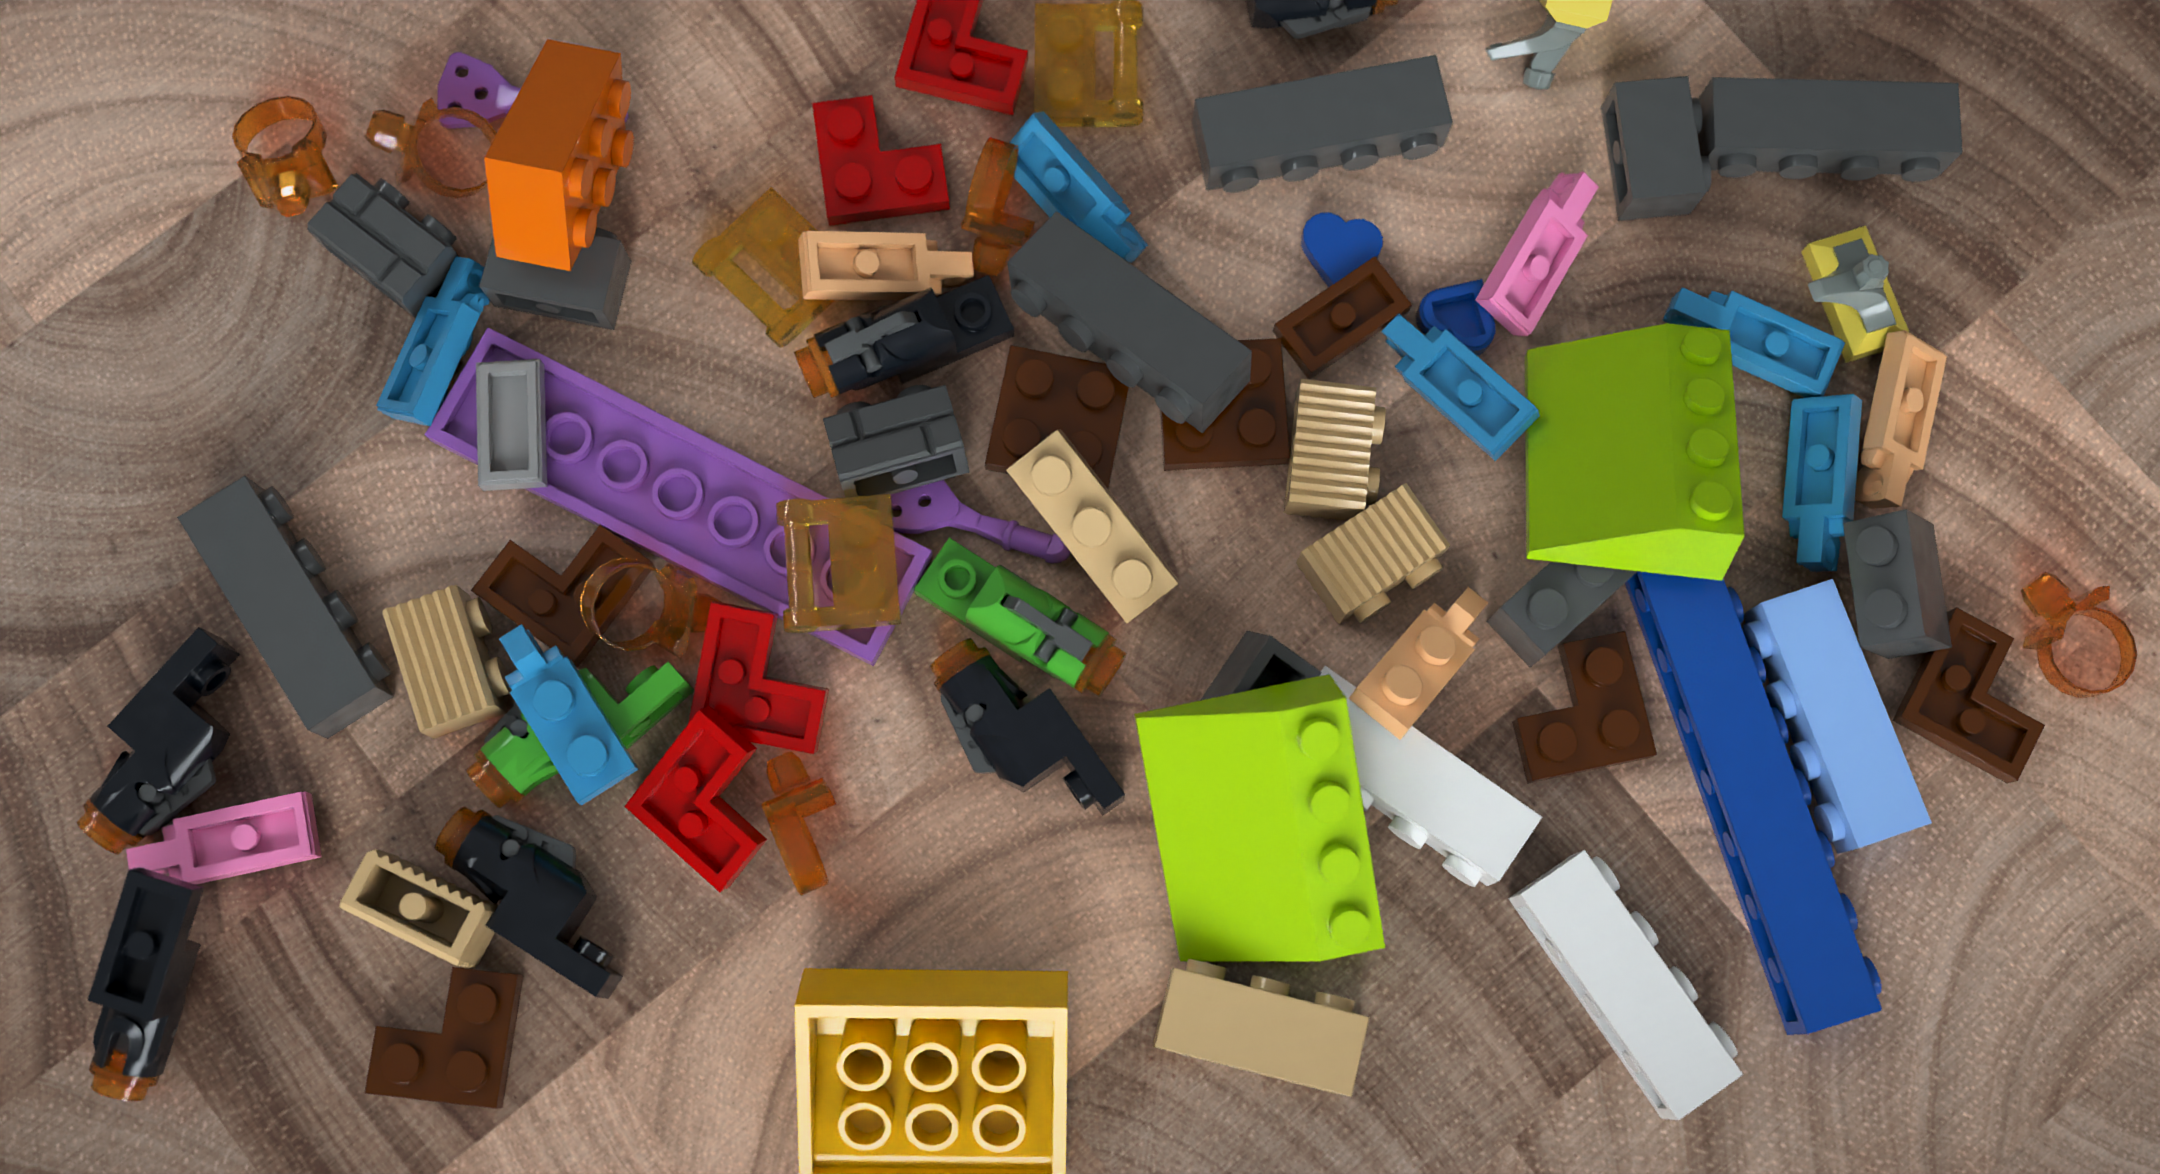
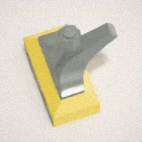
[1485,0,1613,90]
[1801,226,1909,363]

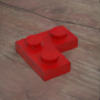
[895,0,1029,115]
[812,95,950,226]
[688,601,829,754]
[624,706,767,892]

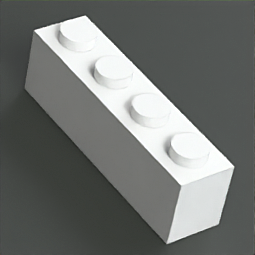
[1320,666,1542,887]
[1508,850,1743,1120]

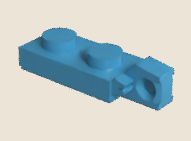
[998,111,1148,263]
[376,257,490,426]
[1663,287,1845,398]
[1382,314,1540,461]
[1782,394,1862,572]
[499,624,639,805]

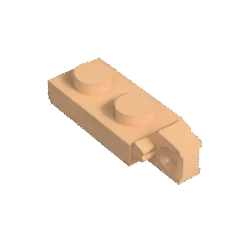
[798,231,974,300]
[1855,330,1947,509]
[1349,587,1488,740]

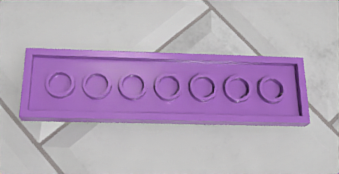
[425,327,933,666]

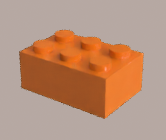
[484,39,634,271]

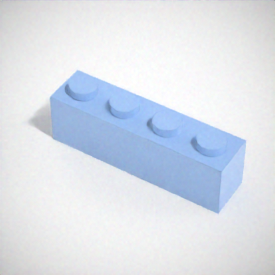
[1743,579,1932,854]

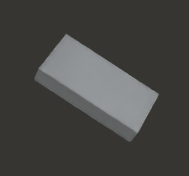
[476,359,547,491]

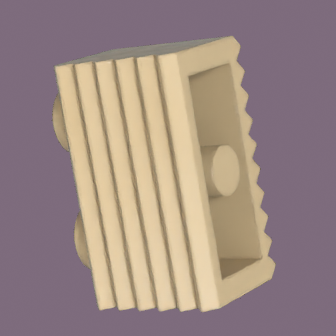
[1284,379,1386,521]
[1296,483,1450,624]
[382,585,512,739]
[339,849,498,969]

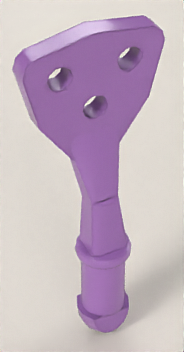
[437,52,628,129]
[876,480,1070,564]

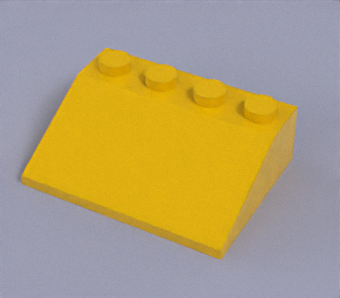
[794,968,1068,1174]

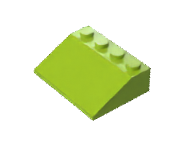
[1525,323,1745,581]
[1134,674,1385,962]

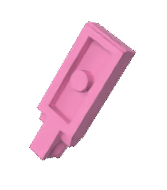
[1475,171,1599,336]
[126,791,322,885]

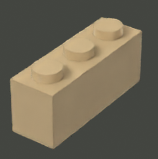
[1006,429,1178,624]
[1152,959,1369,1097]

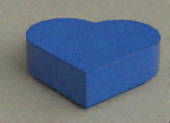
[1301,213,1383,288]
[1416,279,1496,356]

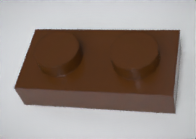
[1273,256,1412,380]

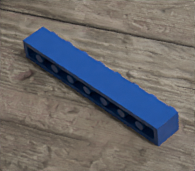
[1625,571,1882,1035]

